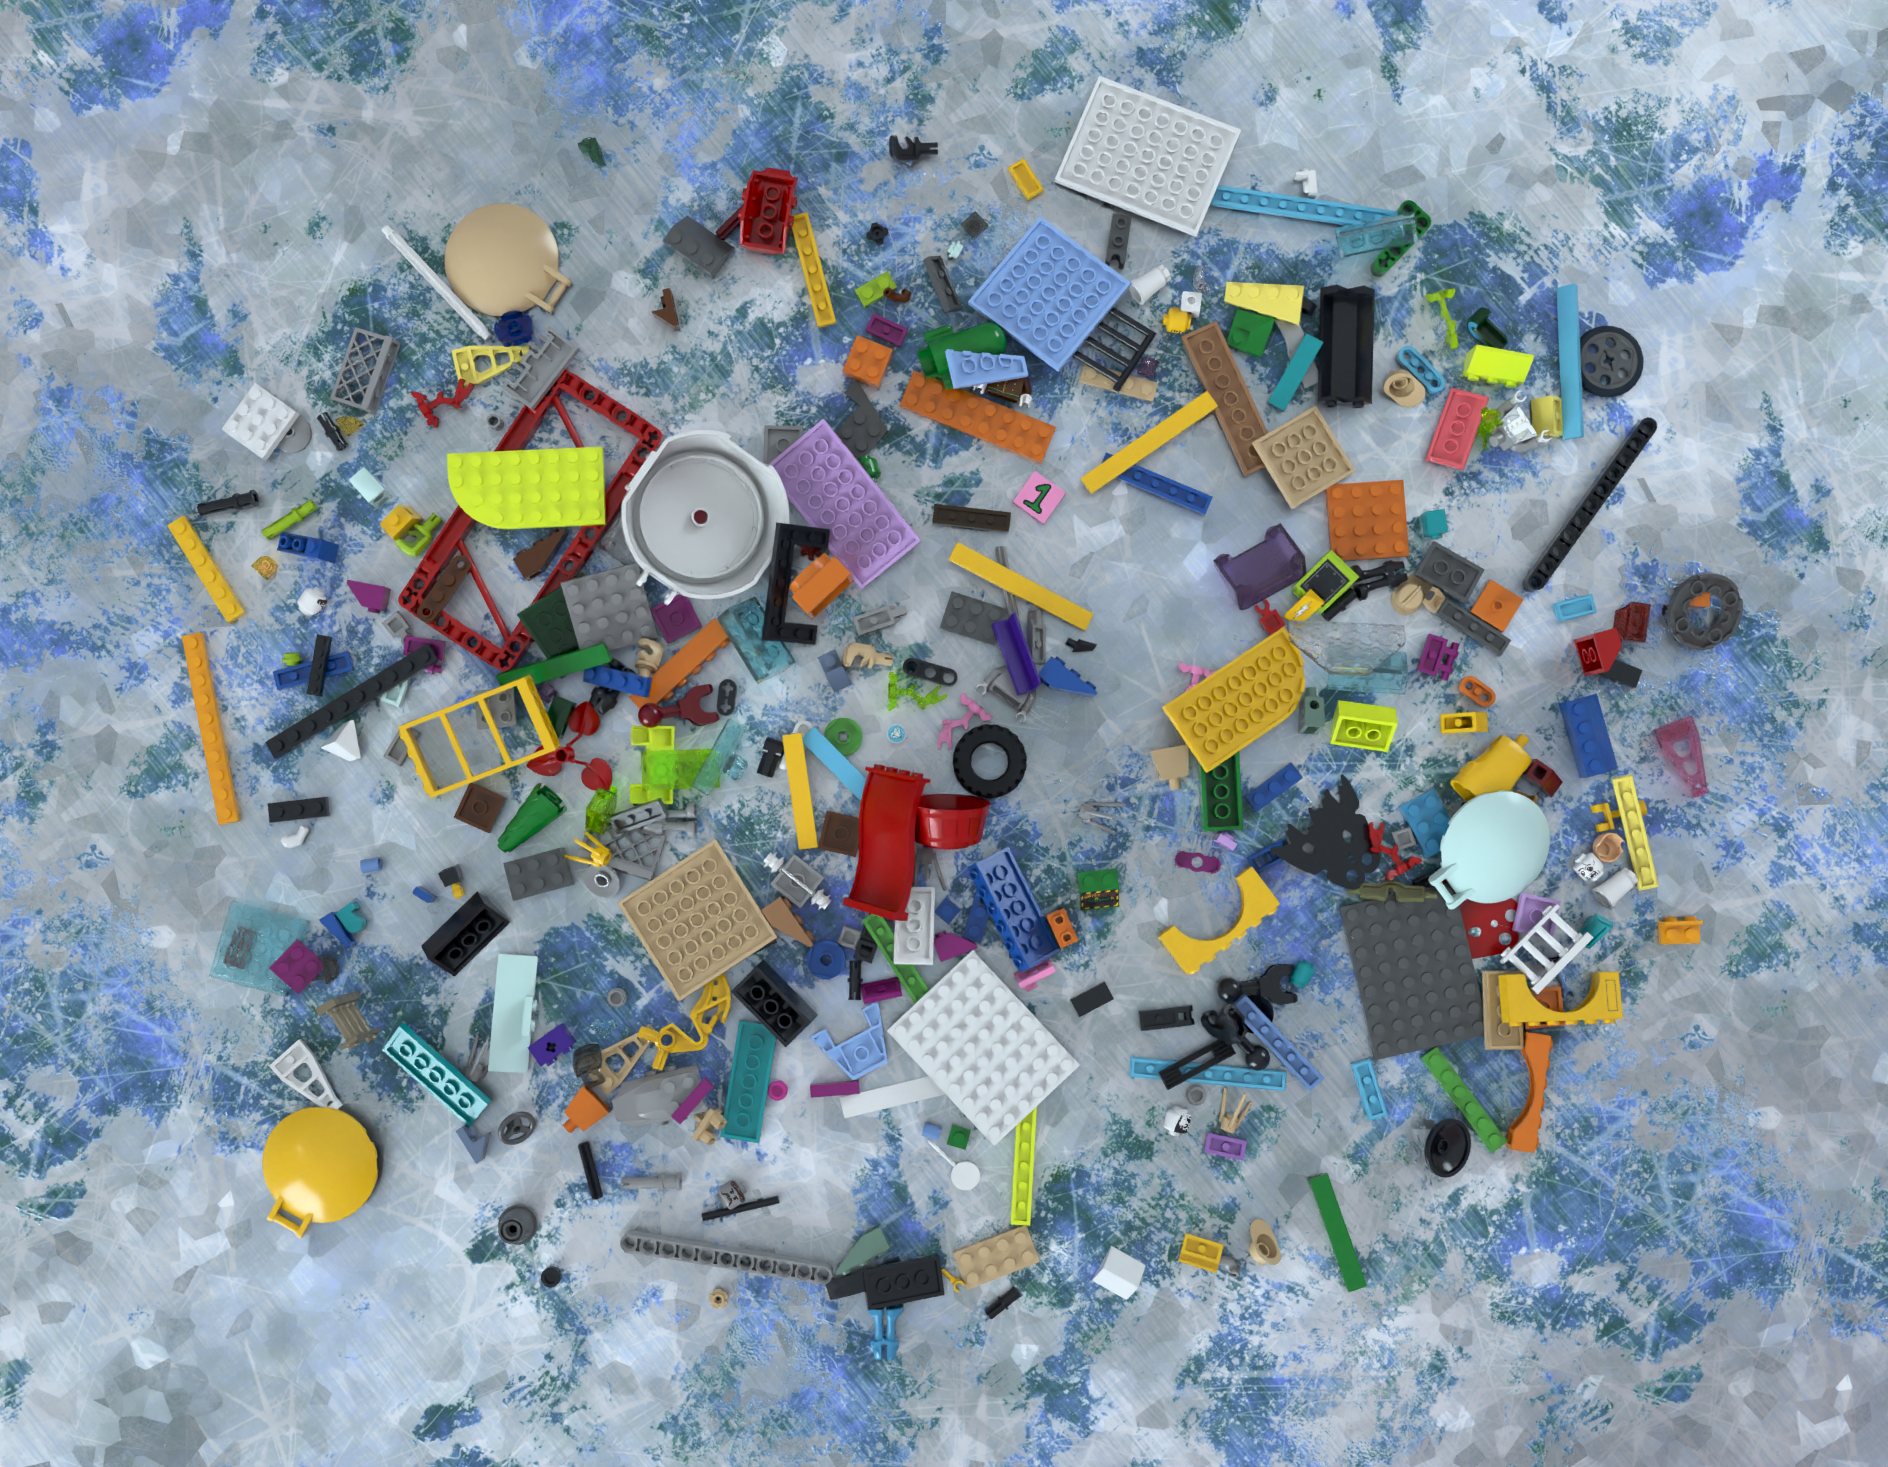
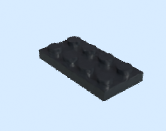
[862,1254,945,1310]

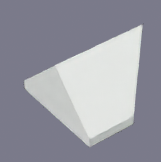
[320,720,361,761]

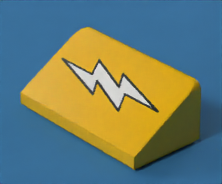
[1283,589,1325,625]

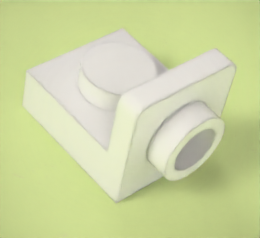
[1293,168,1318,199]
[1181,291,1202,318]

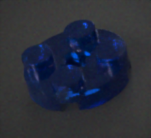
[494,311,534,347]

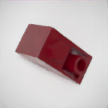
[1521,759,1563,798]

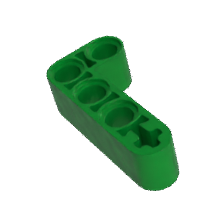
[1370,200,1431,277]

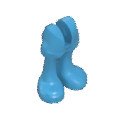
[867,1304,904,1360]

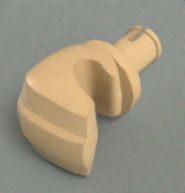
[635,638,664,677]
[842,642,893,669]

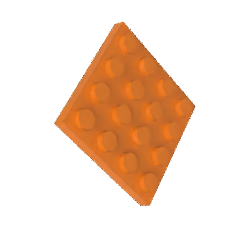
[1325,480,1409,561]

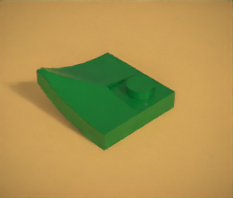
[1226,308,1276,358]

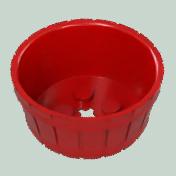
[915,794,990,850]

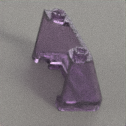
[1213,523,1306,610]

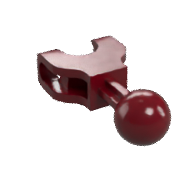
[638,684,720,728]

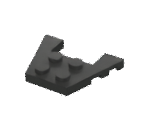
[836,380,888,458]

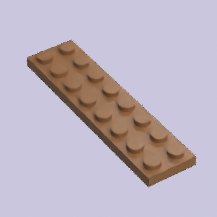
[1181,321,1268,477]

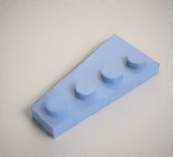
[945,349,1028,389]

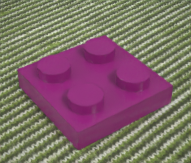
[650,594,703,644]
[269,938,327,994]

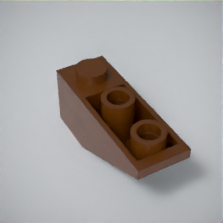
[513,529,568,581]

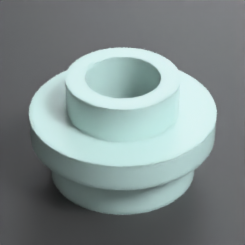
[947,240,963,259]

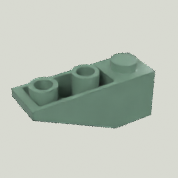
[835,1223,891,1275]

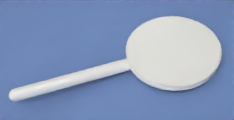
[928,1140,980,1191]

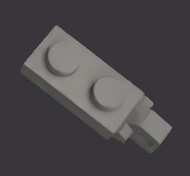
[853,605,908,636]
[1027,610,1046,664]

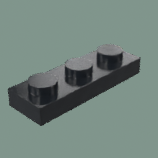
[268,797,330,823]

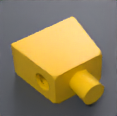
[380,505,424,542]

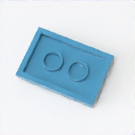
[1398,789,1451,858]

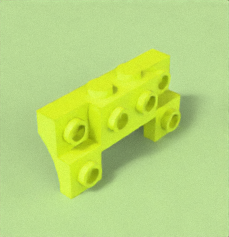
[629,725,677,804]

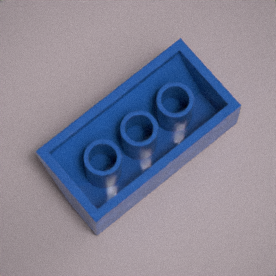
[1559,694,1618,778]

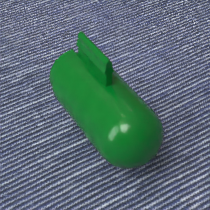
[917,322,1007,390]

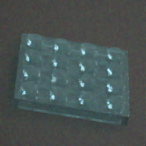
[209,901,309,997]

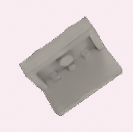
[474,687,517,730]

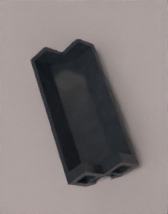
[1317,284,1375,408]

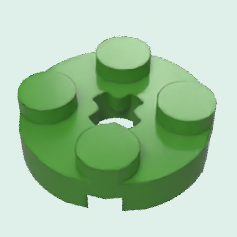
[824,718,863,756]

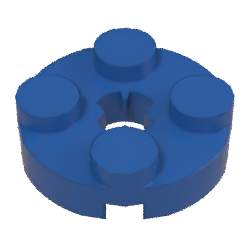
[807,940,846,980]

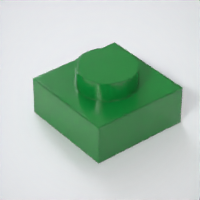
[947,1124,971,1150]

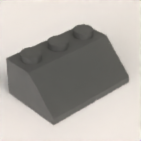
[663,216,735,279]

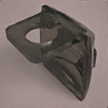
[312,954,339,985]
[572,1043,605,1088]

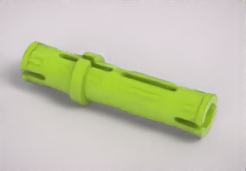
[261,499,318,540]

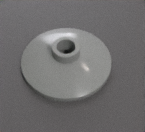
[277,416,312,453]
[583,865,620,897]

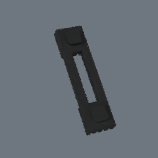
[1158,1039,1236,1090]

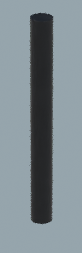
[702,1196,780,1221]

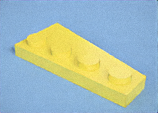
[1224,282,1304,326]

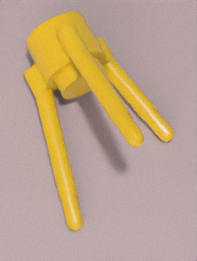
[564,831,612,868]

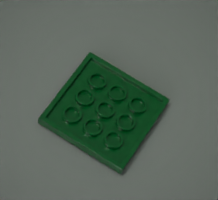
[517,572,586,679]

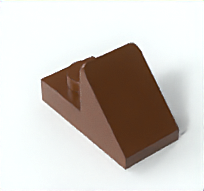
[652,288,680,331]

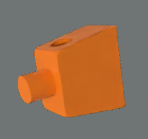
[563,1084,612,1133]

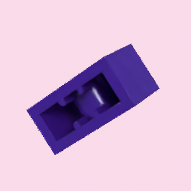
[527,1023,577,1067]

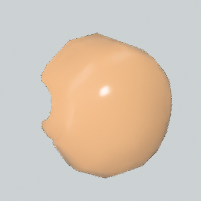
[1593,833,1623,863]

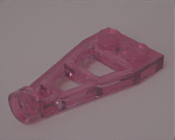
[1653,715,1709,798]

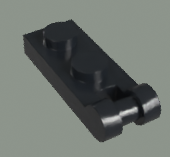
[1138,1005,1195,1031]

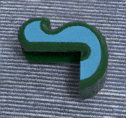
[1467,307,1508,349]

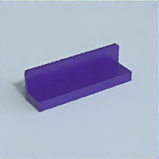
[992,613,1041,696]

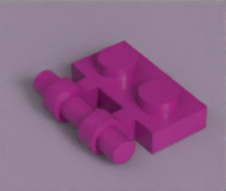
[1416,634,1460,681]
[403,635,446,674]

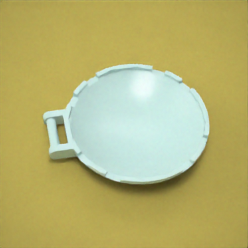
[1428,790,1550,910]

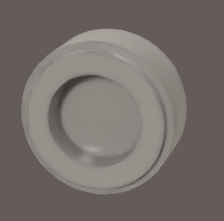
[1186,1085,1207,1105]

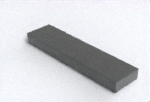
[1435,598,1511,657]

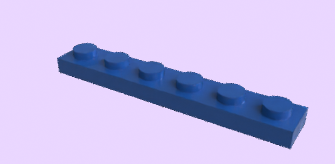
[1102,452,1213,516]

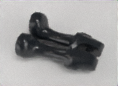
[1350,560,1408,601]
[589,657,637,715]

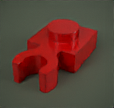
[1254,599,1286,636]

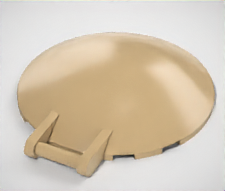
[444,203,572,317]

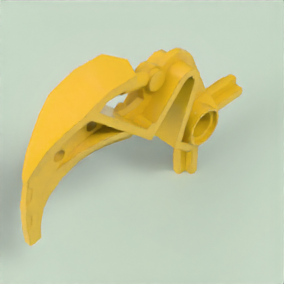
[637,974,731,1071]

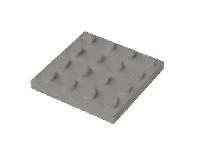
[560,562,658,651]

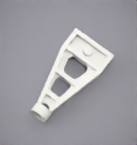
[269,1039,343,1110]

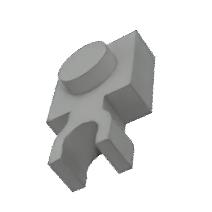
[382,611,414,645]

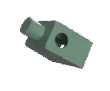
[1298,687,1325,734]

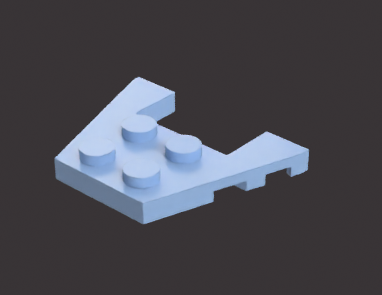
[810,1001,888,1080]

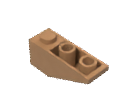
[761,896,815,947]

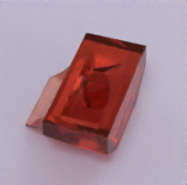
[1613,601,1651,643]

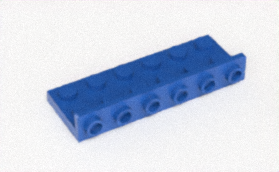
[967,846,1061,972]

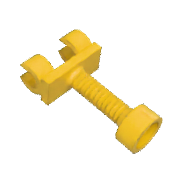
[1590,800,1647,832]

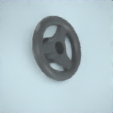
[498,1112,536,1145]

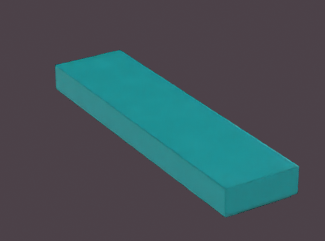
[1267,333,1323,411]

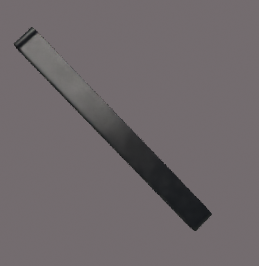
[1522,417,1657,592]

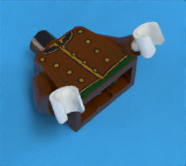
[973,377,1032,408]

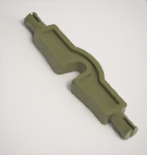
[1347,881,1437,902]

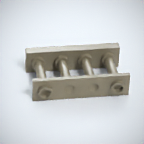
[315,991,382,1050]

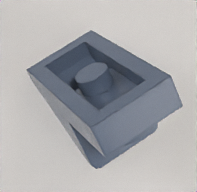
[817,649,852,693]
[456,1125,490,1164]

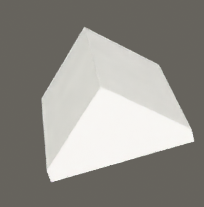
[1092,1245,1146,1300]

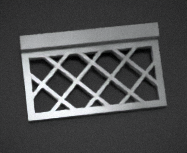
[330,327,401,415]
[576,813,666,881]

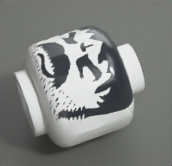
[1163,1106,1191,1137]

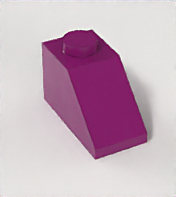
[347,580,391,614]
[934,930,977,962]

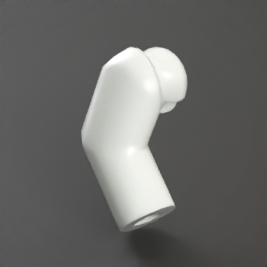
[281,825,310,848]

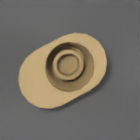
[1383,369,1426,407]
[1391,574,1432,615]
[1249,1219,1281,1266]

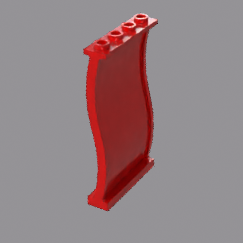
[843,764,931,921]

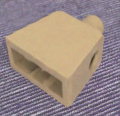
[1149,744,1189,791]

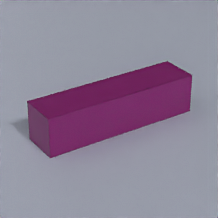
[671,1077,714,1124]
[810,1080,860,1098]

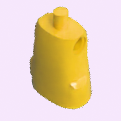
[1450,734,1532,802]

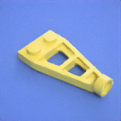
[451,345,532,388]

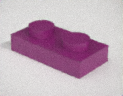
[865,313,908,348]
[861,977,902,1004]

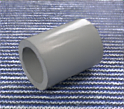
[486,414,504,431]

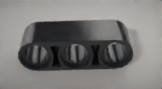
[903,658,957,687]

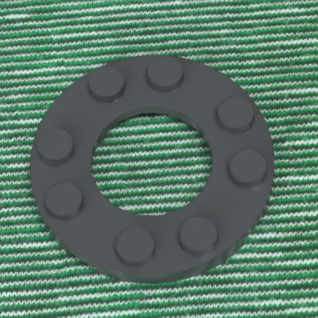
[1667,572,1743,650]

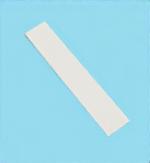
[839,1076,945,1118]

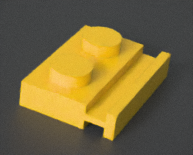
[1178,1233,1224,1273]

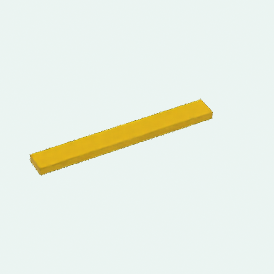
[1080,391,1218,495]
[948,542,1094,631]

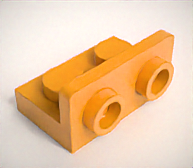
[1657,916,1703,945]

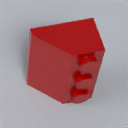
[1574,628,1622,676]

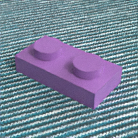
[1204,1132,1247,1161]

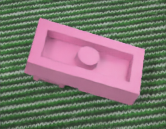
[1014,958,1056,992]

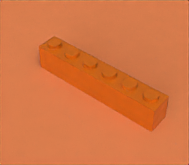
[629,618,732,709]

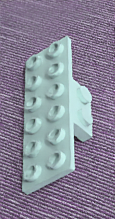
[488,953,538,1073]

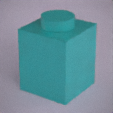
[1421,509,1448,540]

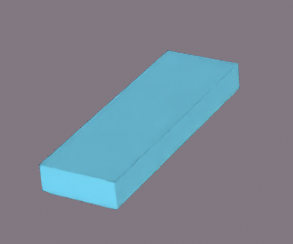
[1350,1058,1388,1121]

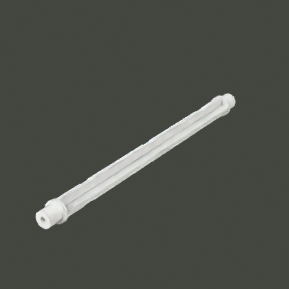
[382,225,492,341]

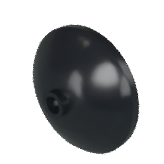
[1424,1118,1471,1178]

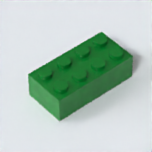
[1197,751,1243,831]

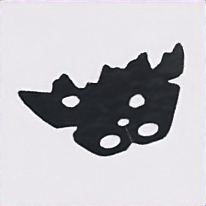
[1270,774,1380,890]

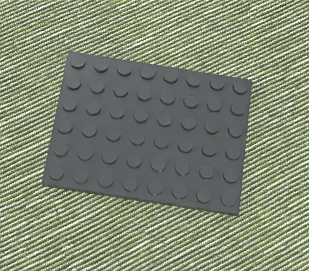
[1339,882,1484,1060]

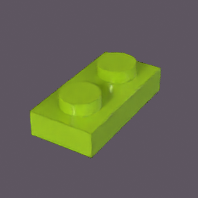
[855,271,897,308]

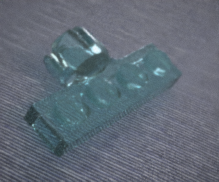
[691,718,748,796]

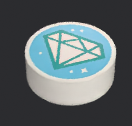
[887,724,906,743]

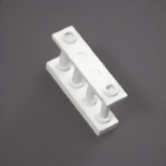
[1500,904,1594,995]

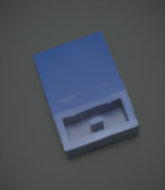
[1038,656,1098,697]

